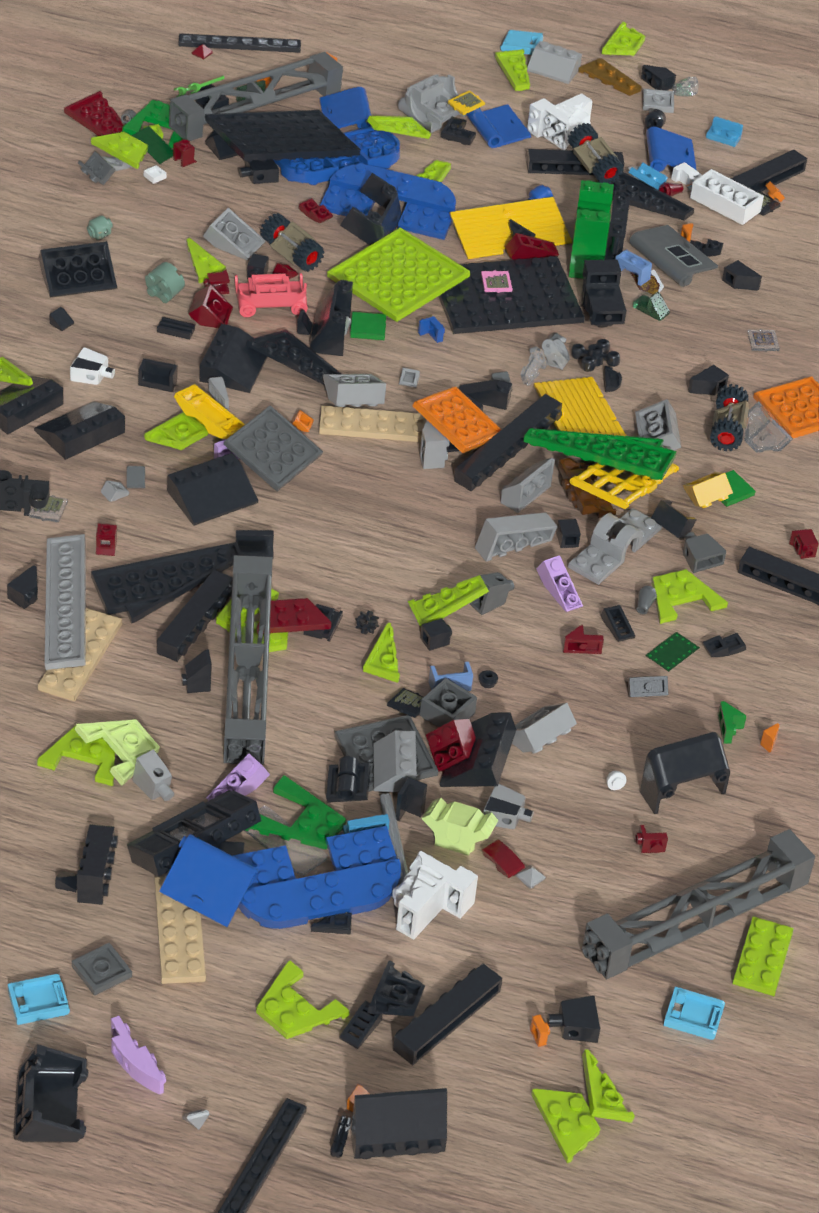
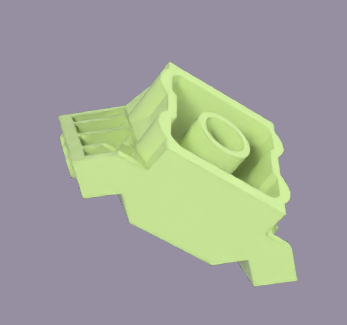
[421,798,499,855]

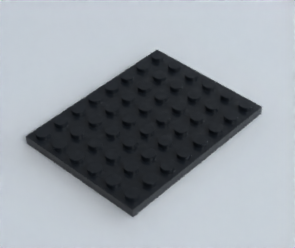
[205,110,361,162]
[438,256,585,334]

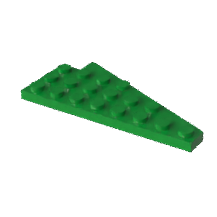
[524,428,677,480]

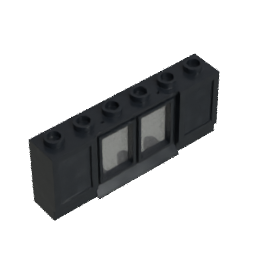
[127,790,261,877]

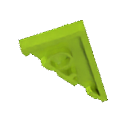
[186,238,226,283]
[0,357,33,386]
[363,622,400,683]
[582,1049,635,1123]

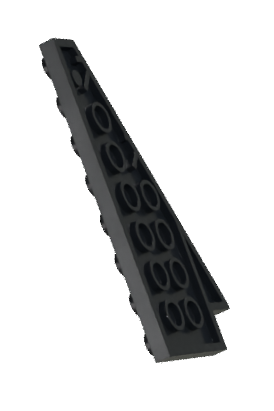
[91,542,243,624]

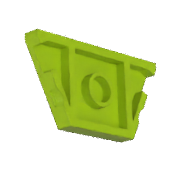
[602,22,646,56]
[91,132,148,169]
[144,412,208,450]
[531,1089,600,1163]

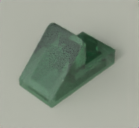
[633,292,670,321]

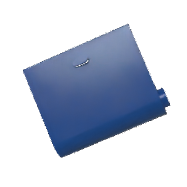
[320,87,372,129]
[466,104,531,148]
[646,127,697,172]
[159,834,258,927]

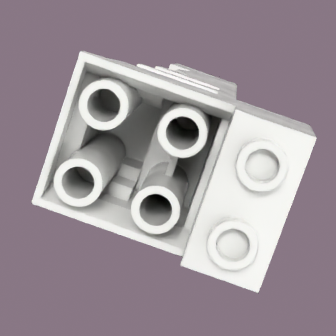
[527,94,592,150]
[392,851,478,940]

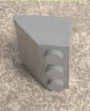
[527,41,582,84]
[323,374,386,407]
[635,399,681,451]
[501,458,555,513]
[512,703,577,754]
[373,730,417,792]

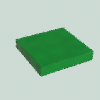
[350,312,386,340]
[721,470,756,507]

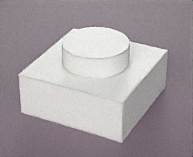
[144,165,167,184]

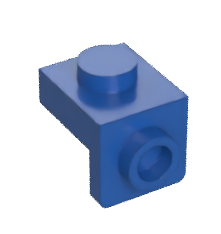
[418,316,445,343]

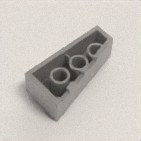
[475,512,557,562]

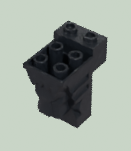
[580,260,627,328]

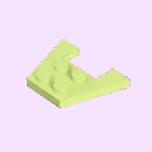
[75,719,160,786]

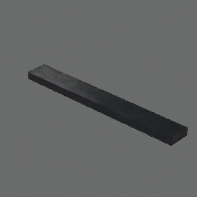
[179,33,301,53]
[218,1098,307,1213]

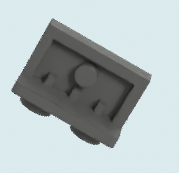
[78,151,116,185]

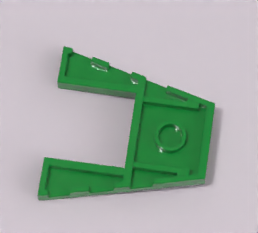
[122,100,184,149]
[245,775,346,850]

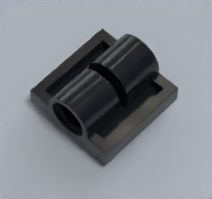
[326,756,371,803]

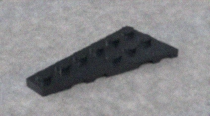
[598,171,694,221]
[246,330,341,385]

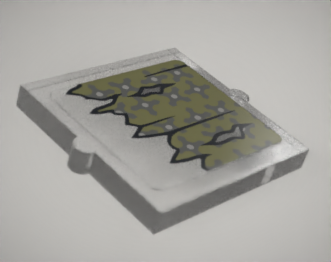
[29,495,68,523]

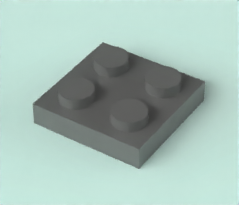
[72,943,132,996]

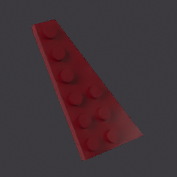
[64,91,125,136]

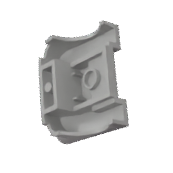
[398,74,466,133]

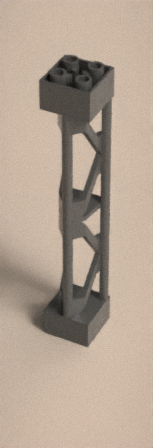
[169,52,343,141]
[223,555,273,765]
[582,829,816,980]

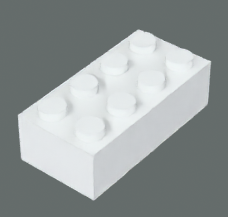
[690,169,764,225]

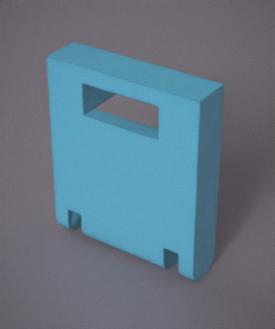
[501,30,543,55]
[7,974,70,1025]
[663,987,725,1040]

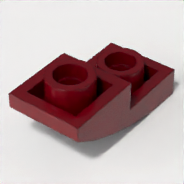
[298,198,333,223]
[482,839,525,878]

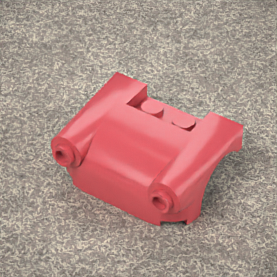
[234,273,308,318]

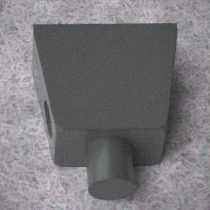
[683,532,726,573]
[470,572,514,615]

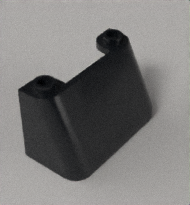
[310,280,353,356]
[13,1044,89,1142]

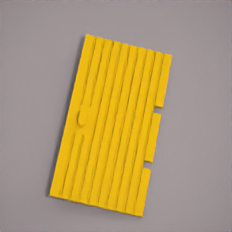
[450,197,572,259]
[534,377,626,436]

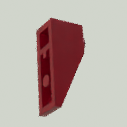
[505,233,559,260]

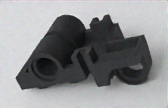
[0,470,50,516]

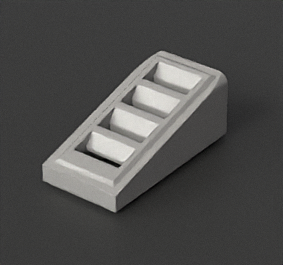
[208,377,229,411]

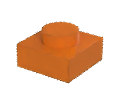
[766,182,785,202]
[530,1014,550,1047]

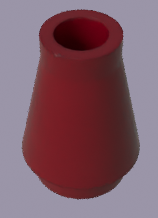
[659,182,683,197]

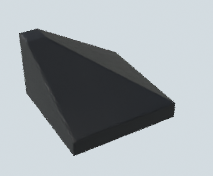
[55,871,77,892]

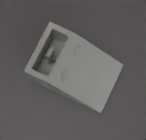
[420,420,449,469]

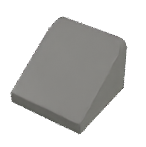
[399,368,420,388]
[101,481,129,502]

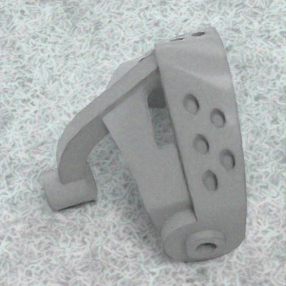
[530,339,570,370]

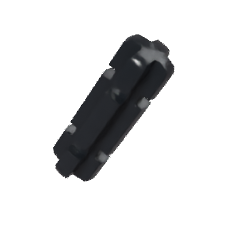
[330,1116,351,1158]

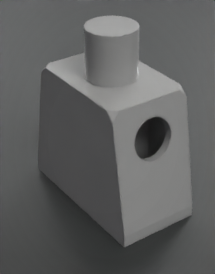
[133,749,174,801]

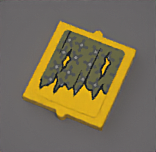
[448,90,485,115]

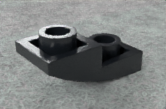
[690,239,724,257]

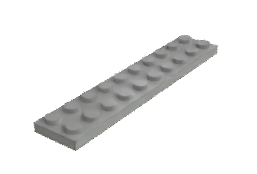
[45,534,86,670]

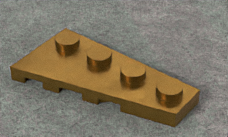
[578,58,642,96]

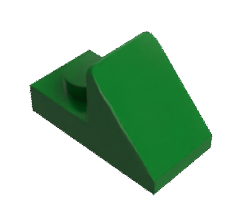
[718,701,746,744]

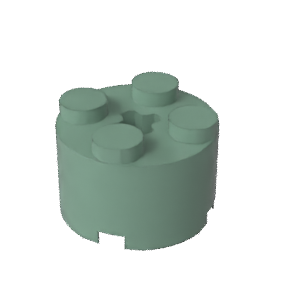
[145,262,185,303]

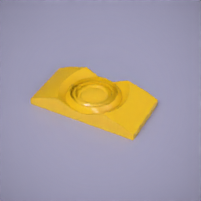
[174,384,245,439]

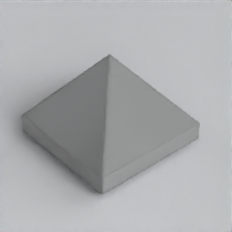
[516,865,546,889]
[182,1109,209,1130]

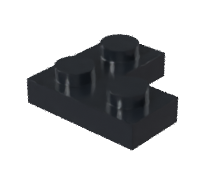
[441,116,476,146]

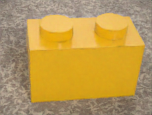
[683,472,733,508]

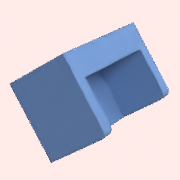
[615,250,652,286]
[428,661,473,691]

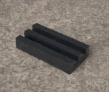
[157,317,195,340]

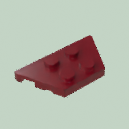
[256,598,331,634]

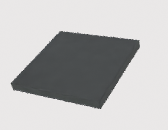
[223,405,323,492]
[334,715,438,792]

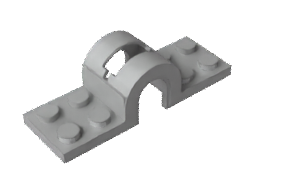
[568,508,662,585]

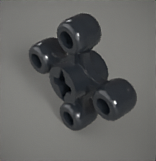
[571,339,620,372]

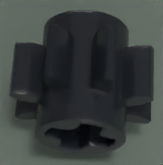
[355,610,379,635]

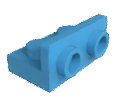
[706,116,743,147]
[628,163,668,190]
[343,814,390,834]

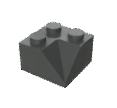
[420,678,477,727]

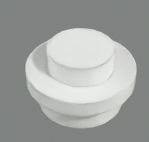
[607,771,627,790]

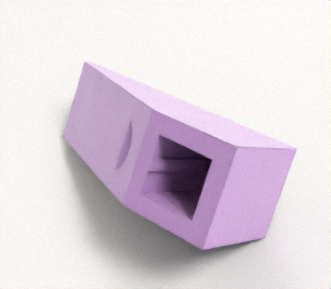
[536,555,583,612]
[206,754,270,800]

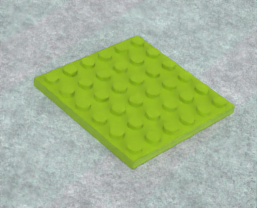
[327,228,470,322]

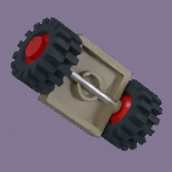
[567,123,624,184]
[260,213,324,272]
[710,384,750,452]

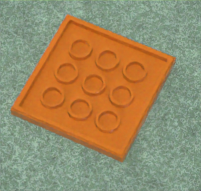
[753,376,819,439]
[412,387,502,453]

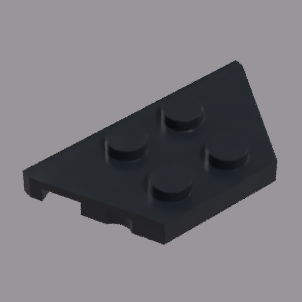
[367,960,425,1016]

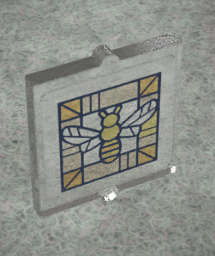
[747,329,780,352]

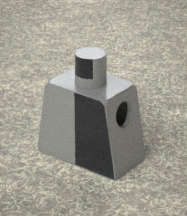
[483,784,534,829]

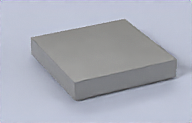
[643,88,674,113]

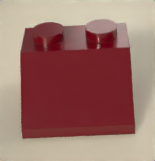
[188,284,233,329]

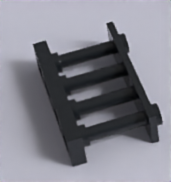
[605,195,630,260]

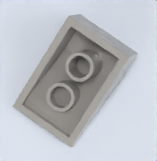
[203,208,266,260]

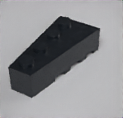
[77,824,118,905]

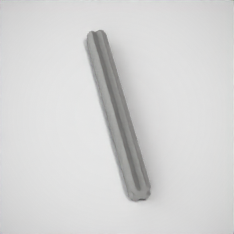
[380,793,408,885]

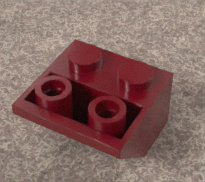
[426,719,476,772]

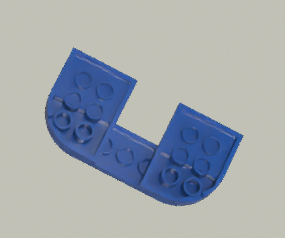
[274,127,400,185]
[320,163,456,240]
[233,826,401,929]

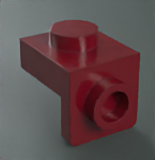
[635,825,668,853]

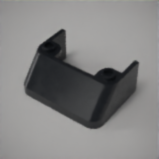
[340,173,402,245]
[640,732,730,814]

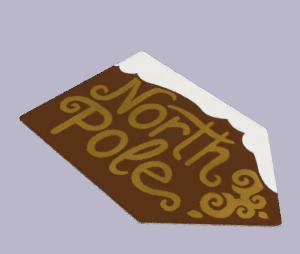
[630,270,664,296]

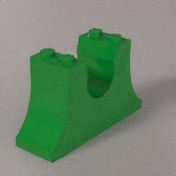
[569,180,614,279]

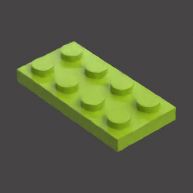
[733,916,794,996]

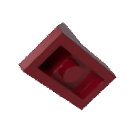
[563,624,604,654]

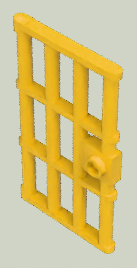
[570,463,679,509]

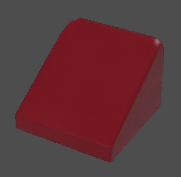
[272,263,298,279]

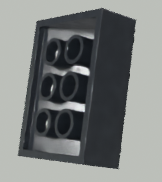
[39,241,117,298]
[199,324,268,393]
[0,376,64,435]
[34,401,125,460]
[167,453,259,526]
[440,712,516,787]
[351,1088,447,1159]

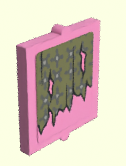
[481,270,512,293]

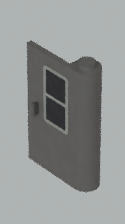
[630,225,718,287]

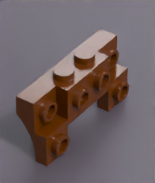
[558,458,616,518]

